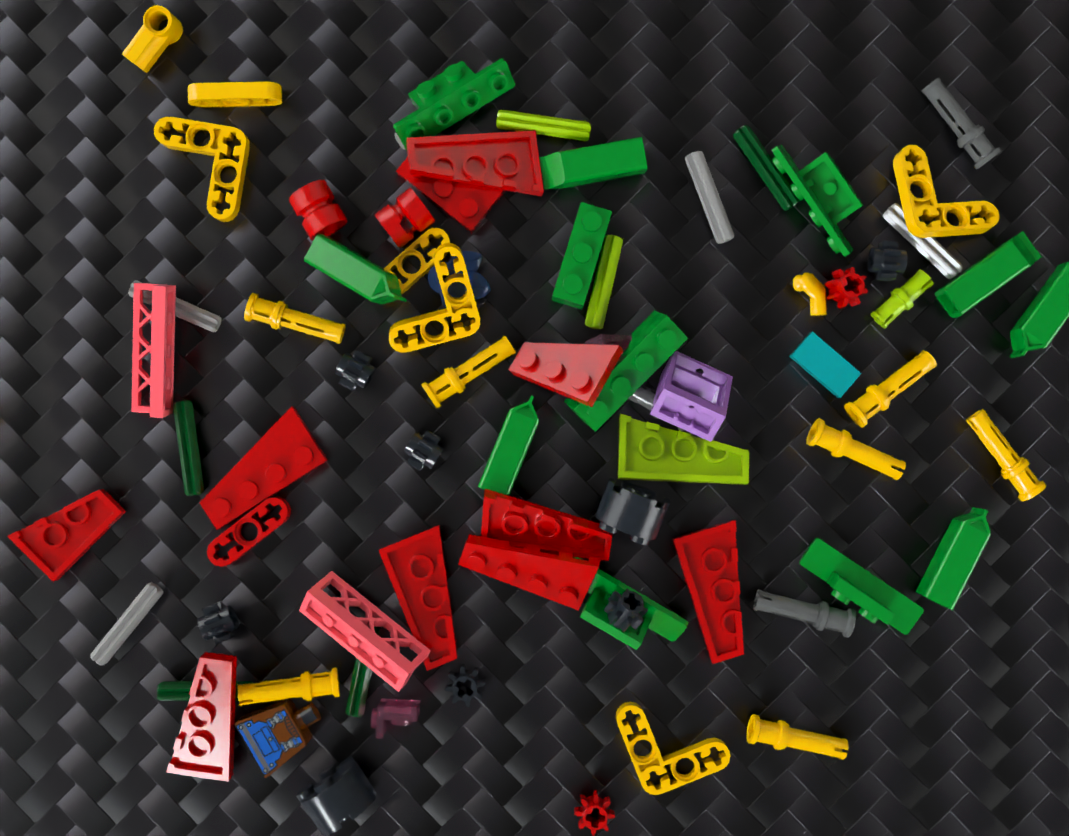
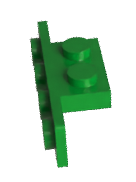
[393,58,515,151]
[772,145,864,257]
[799,538,924,635]
[576,557,689,650]

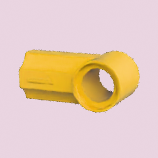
[122,5,183,73]

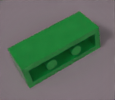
[552,202,612,310]

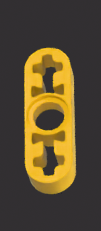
[188,82,282,107]
[384,228,450,294]

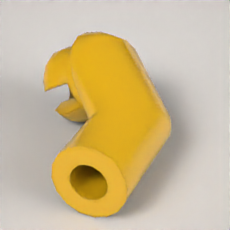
[793,272,827,316]

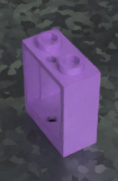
[650,351,733,442]

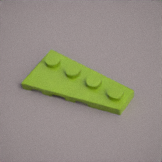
[618,414,749,485]

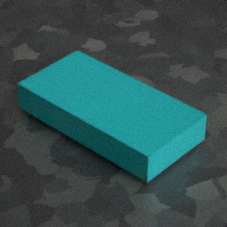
[789,331,861,398]

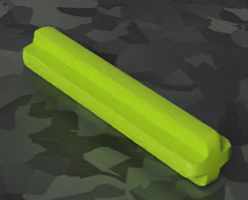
[496,109,591,141]
[585,235,623,329]

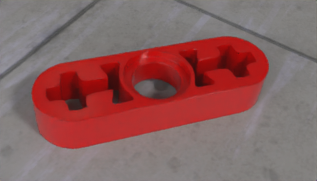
[207,497,291,567]

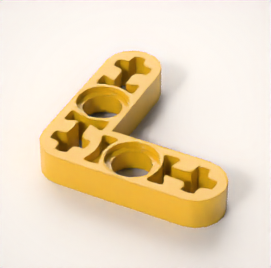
[154,117,250,222]
[893,145,999,238]
[389,243,480,353]
[616,702,731,795]

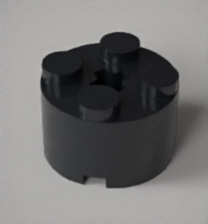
[595,478,671,546]
[296,756,377,836]

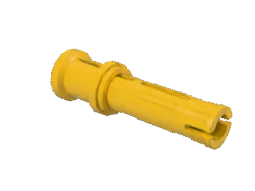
[244,293,346,344]
[421,336,516,408]
[844,350,937,428]
[965,409,1047,502]
[806,418,906,480]
[238,667,340,706]
[746,714,849,760]

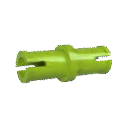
[871,269,934,329]

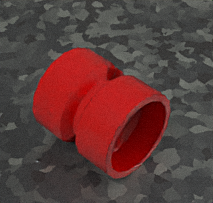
[289,180,348,241]
[374,187,436,248]

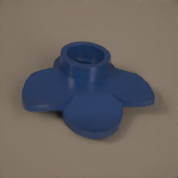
[428,251,491,314]

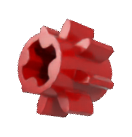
[824,267,868,308]
[574,790,615,836]

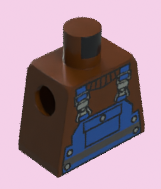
[234,699,321,778]

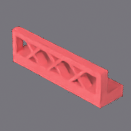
[131,282,176,418]
[299,571,431,692]

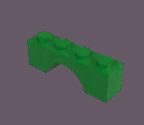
[564,310,688,432]

